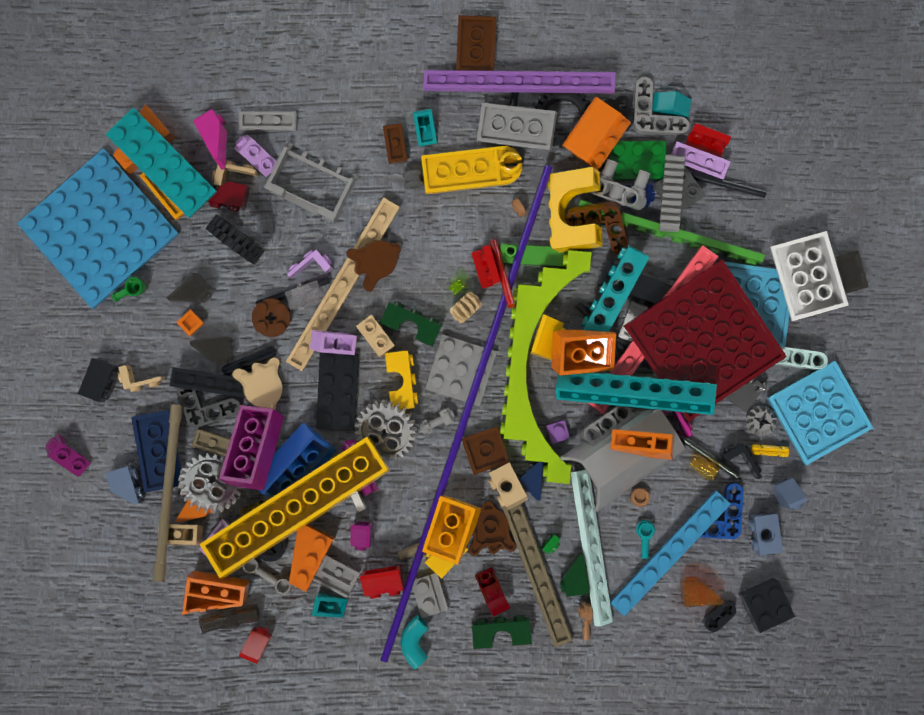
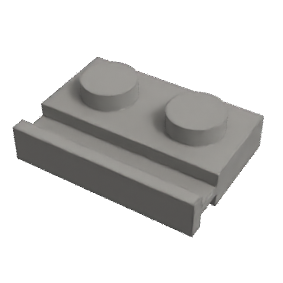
[313,554,360,598]
[413,573,448,618]

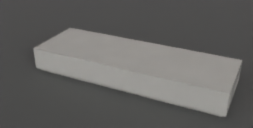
[239,111,297,131]

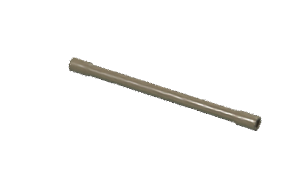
[152,404,182,582]

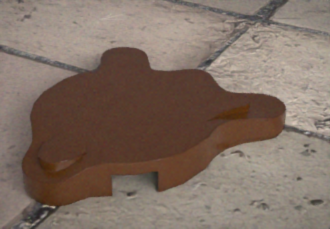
[346,240,401,292]
[468,501,516,556]

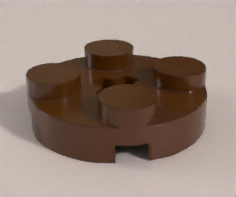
[252,298,291,337]

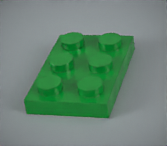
[608,141,666,181]

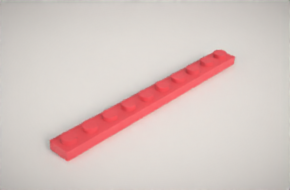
[588,245,718,414]

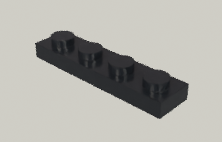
[169,367,246,398]

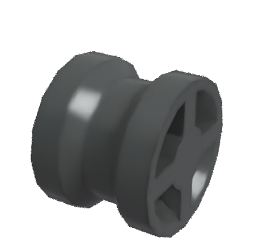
[402,170,423,189]

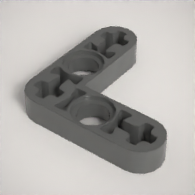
[176,388,242,428]

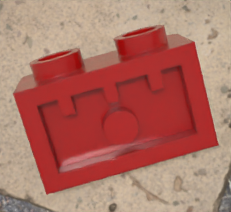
[685,123,732,157]
[471,245,501,289]

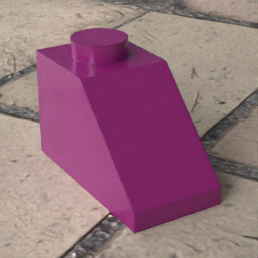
[350,521,373,551]

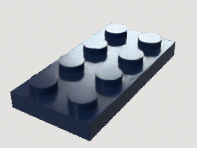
[131,410,181,493]

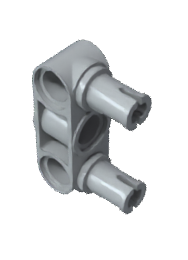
[592,159,651,210]

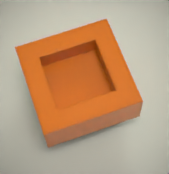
[176,309,205,337]

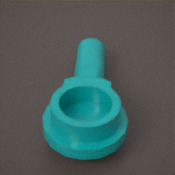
[636,520,655,559]

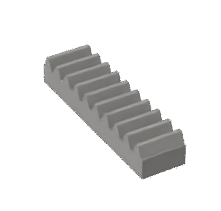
[659,155,685,232]

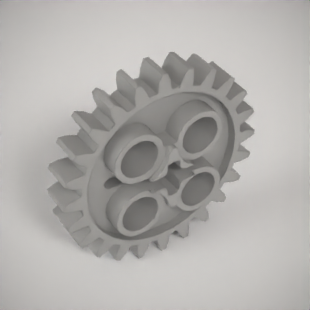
[355,400,417,461]
[178,453,242,514]

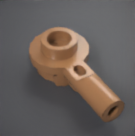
[578,601,593,640]

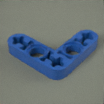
[700,483,744,539]

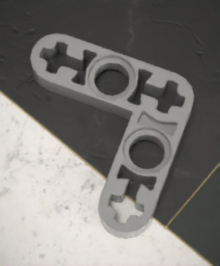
[633,77,689,136]

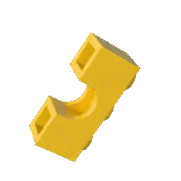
[385,351,418,410]

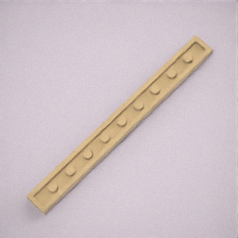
[286,197,400,371]

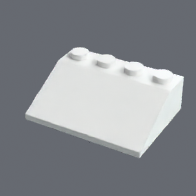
[770,231,848,321]

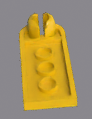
[421,146,522,194]

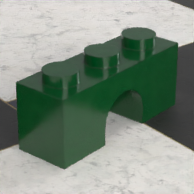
[380,301,442,347]
[471,615,532,649]

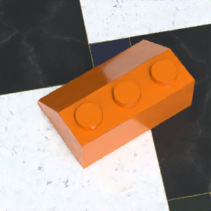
[562,96,631,170]

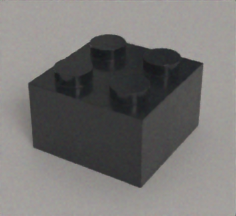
[739,578,795,633]

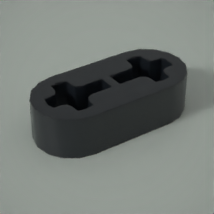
[703,600,736,632]

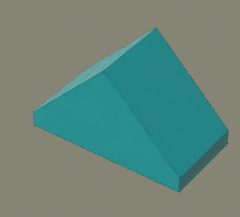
[652,91,692,119]
[412,109,437,146]
[311,592,348,618]

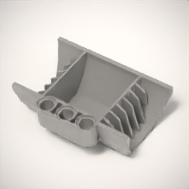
[559,406,685,512]

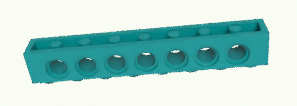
[555,372,717,415]

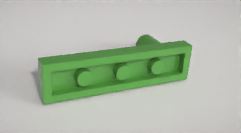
[500,244,577,268]

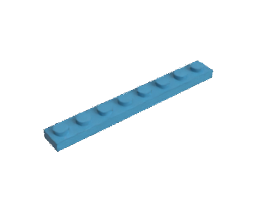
[610,490,731,616]

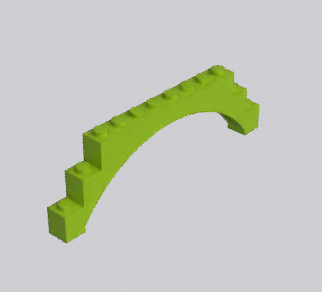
[500,250,592,484]

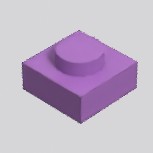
[546,420,570,444]

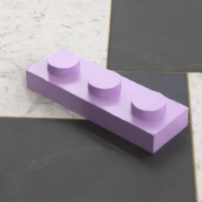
[671,141,731,179]

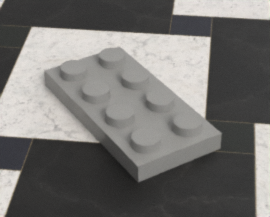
[477,103,557,151]

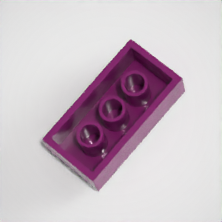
[219,405,284,491]

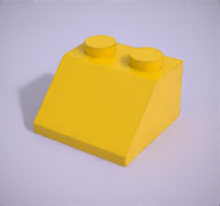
[529,314,566,360]

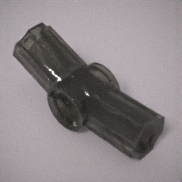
[199,604,260,633]

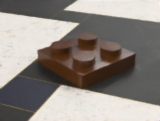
[462,426,510,475]

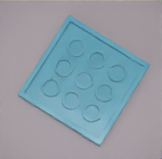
[725,262,790,347]
[767,361,873,465]

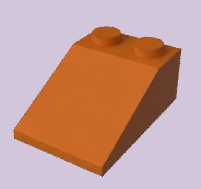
[551,330,616,375]

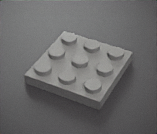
[425,334,497,406]

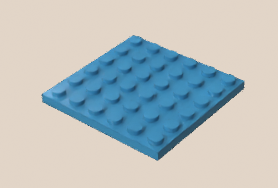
[17,148,179,309]

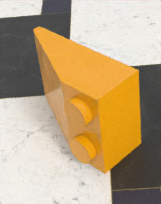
[422,496,482,565]

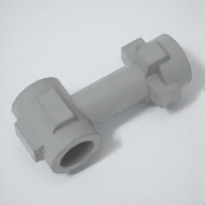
[419,407,456,435]

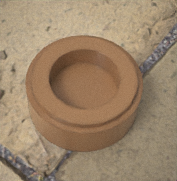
[511,198,527,218]
[630,487,650,507]

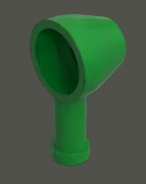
[111,277,147,302]

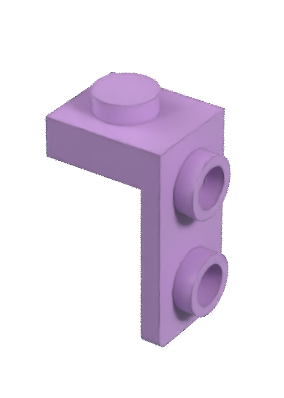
[234,134,277,177]
[287,250,333,279]

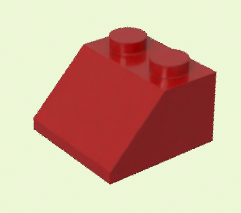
[360,565,404,599]

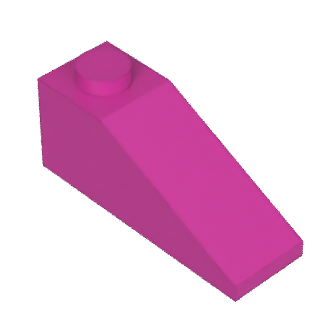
[193,109,227,170]

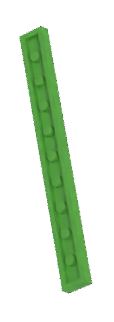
[578,200,765,266]

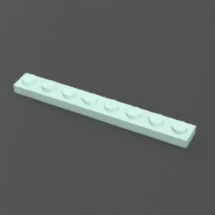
[571,469,613,627]

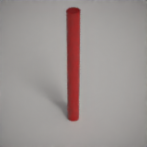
[490,239,515,308]

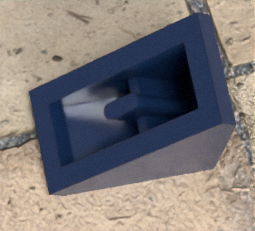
[518,461,543,501]

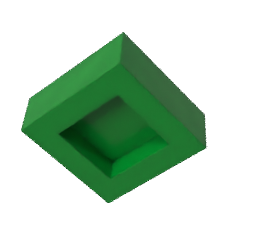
[541,533,561,554]

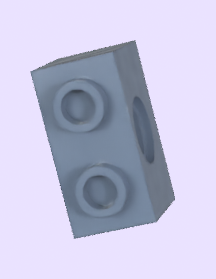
[748,512,783,556]

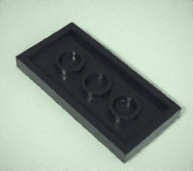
[316,352,359,430]

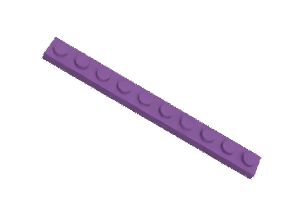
[423,70,616,94]

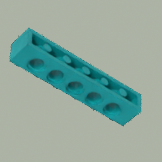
[581,245,649,332]

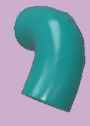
[400,615,429,670]

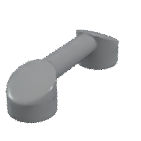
[242,559,291,594]

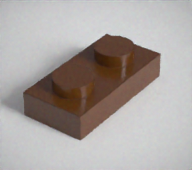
[383,123,408,165]

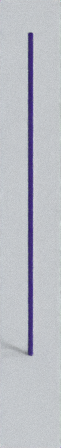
[380,165,552,662]

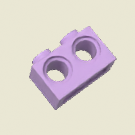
[310,330,357,355]

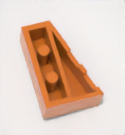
[182,571,250,615]

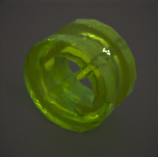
[448,278,467,296]

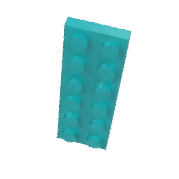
[105,108,217,218]

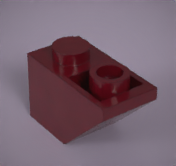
[207,181,250,212]
[475,567,511,616]

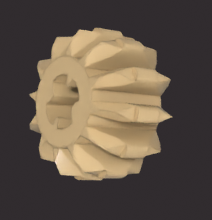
[450,292,482,323]

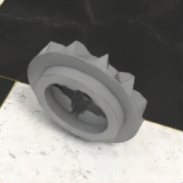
[746,405,777,436]

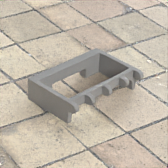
[264,143,358,223]

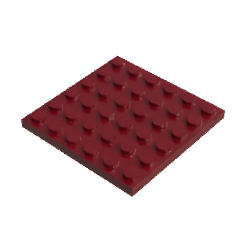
[623,259,787,422]

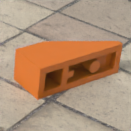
[610,429,674,460]

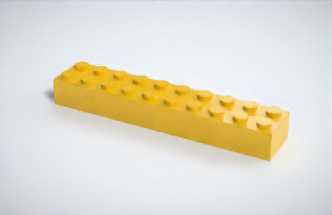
[200,437,390,578]

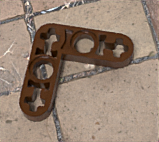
[565,202,629,255]

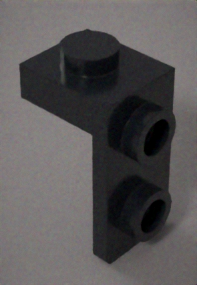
[719,443,762,479]

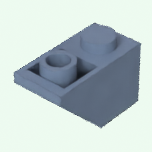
[105,465,144,504]
[770,477,808,510]

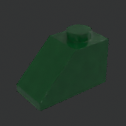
[560,552,590,597]

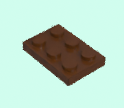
[456,15,496,71]

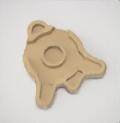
[232,358,283,410]

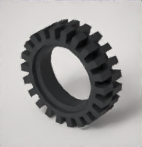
[535,93,591,148]
[206,214,265,264]

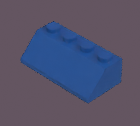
[259,422,337,498]

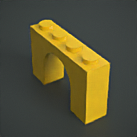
[548,167,603,253]

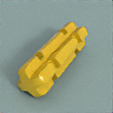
[750,444,789,457]

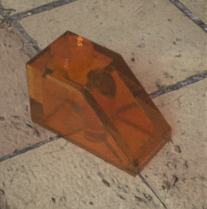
[680,576,724,607]

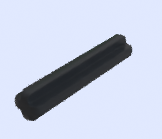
[221,346,276,376]

